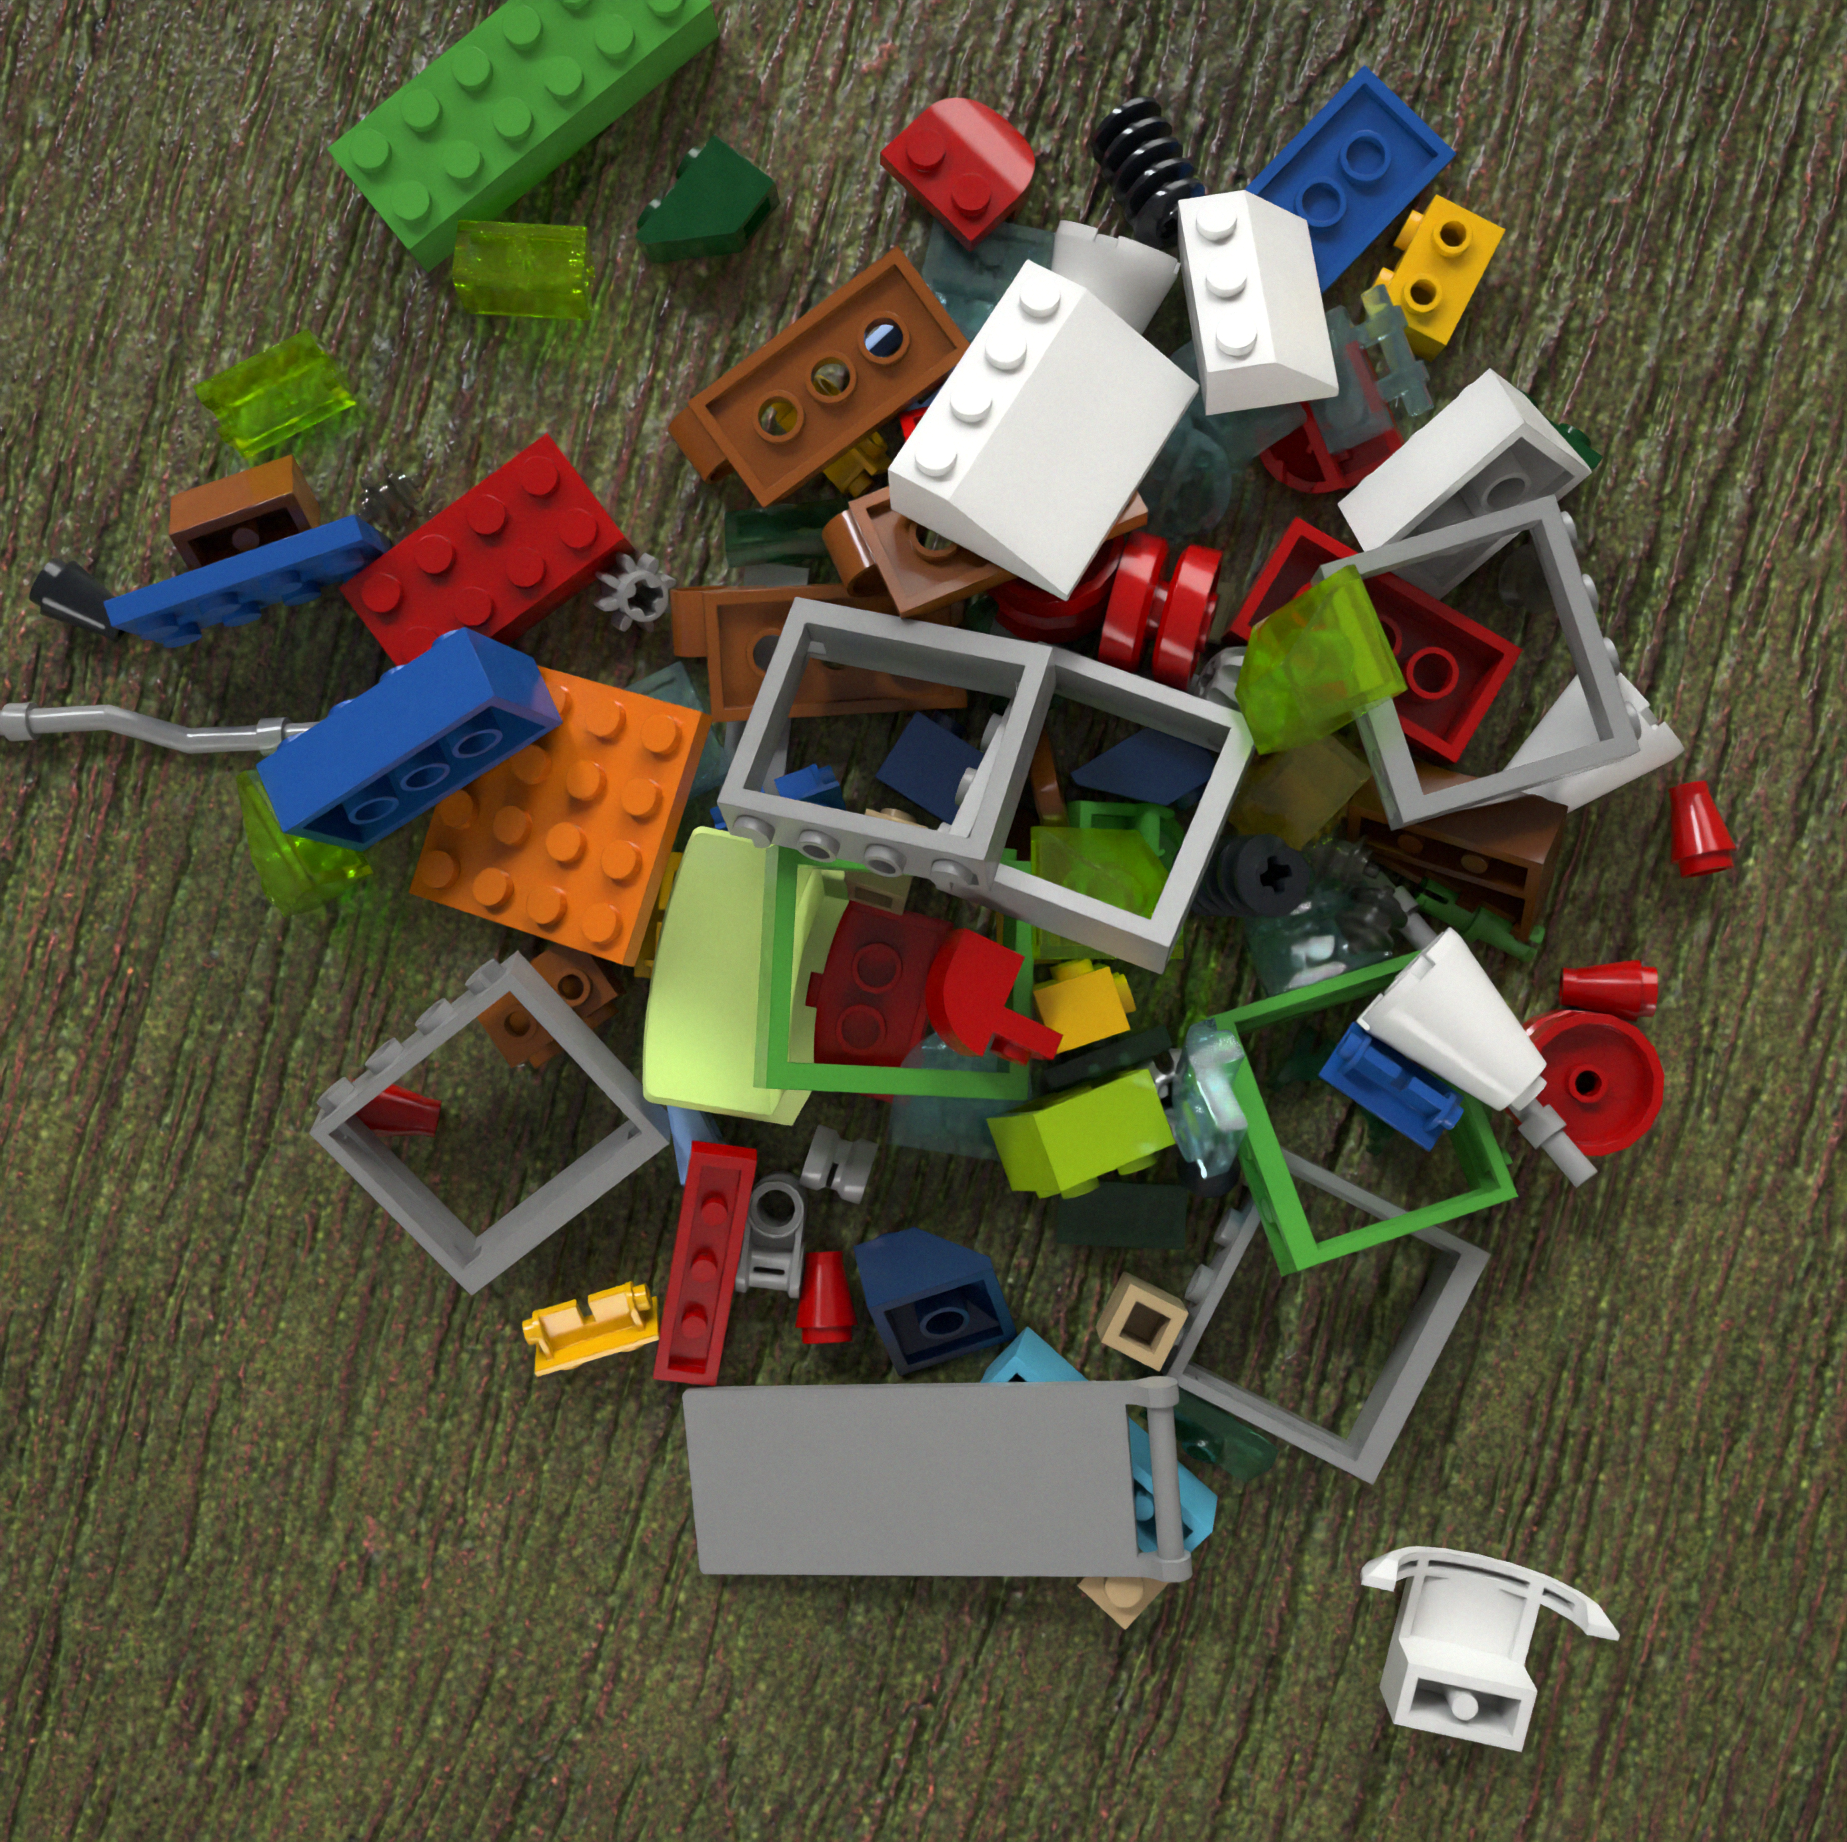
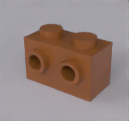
[168,454,321,571]
[477,943,627,1069]

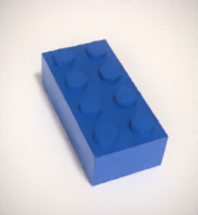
[256,627,563,852]

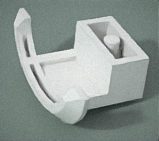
[1360,1546,1620,1752]

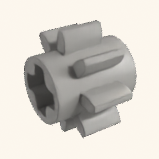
[593,552,676,633]

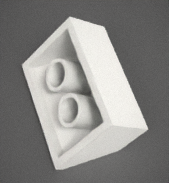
[1178,190,1339,415]
[1338,368,1592,600]

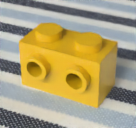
[1364,194,1506,362]
[1032,956,1136,1055]

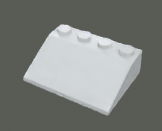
[888,259,1199,601]

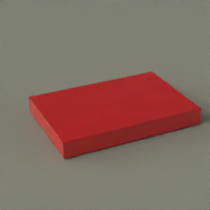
[805,900,954,1107]

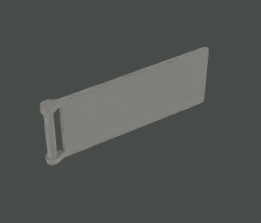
[682,1376,1193,1582]

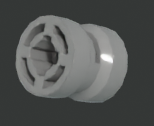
[799,1124,879,1204]

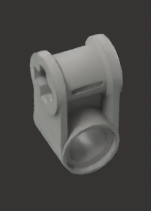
[735,1170,809,1299]

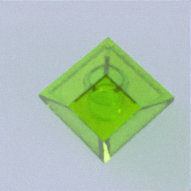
[1234,564,1408,755]
[235,769,374,917]
[1031,826,1184,959]

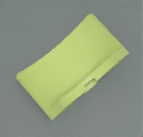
[643,826,849,1126]

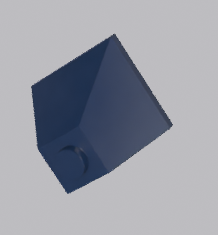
[853,1227,1018,1376]

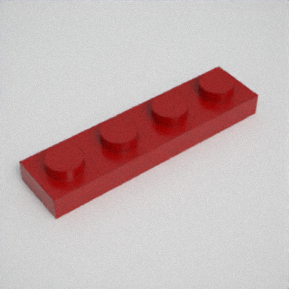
[652,1140,757,1387]

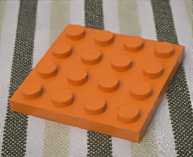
[408,665,713,967]

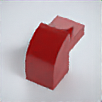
[925,928,1063,1066]

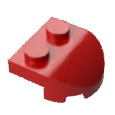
[880,97,1035,252]
[1255,341,1405,495]

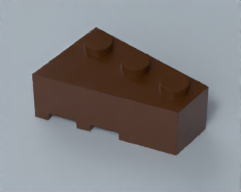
[1346,757,1568,943]

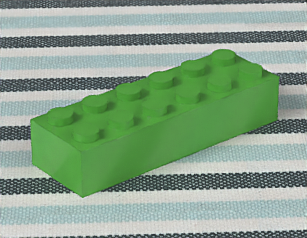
[327,0,720,273]

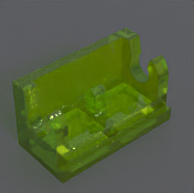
[451,220,595,320]
[193,328,357,459]

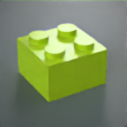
[986,1068,1175,1199]

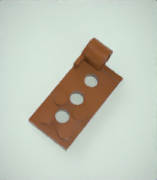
[668,245,971,510]
[822,486,1148,619]
[670,583,967,723]

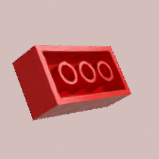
[339,433,636,666]
[1220,517,1523,768]

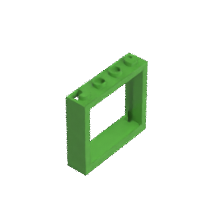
[753,845,1038,1101]
[1192,950,1518,1277]

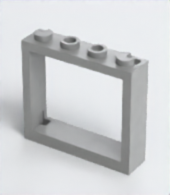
[1310,494,1642,831]
[717,597,1057,892]
[936,640,1263,975]
[309,951,671,1296]
[1161,1145,1491,1485]

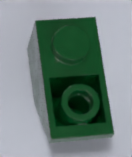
[635,134,780,264]

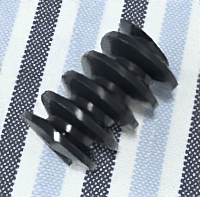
[1090,96,1205,250]
[1171,833,1310,918]

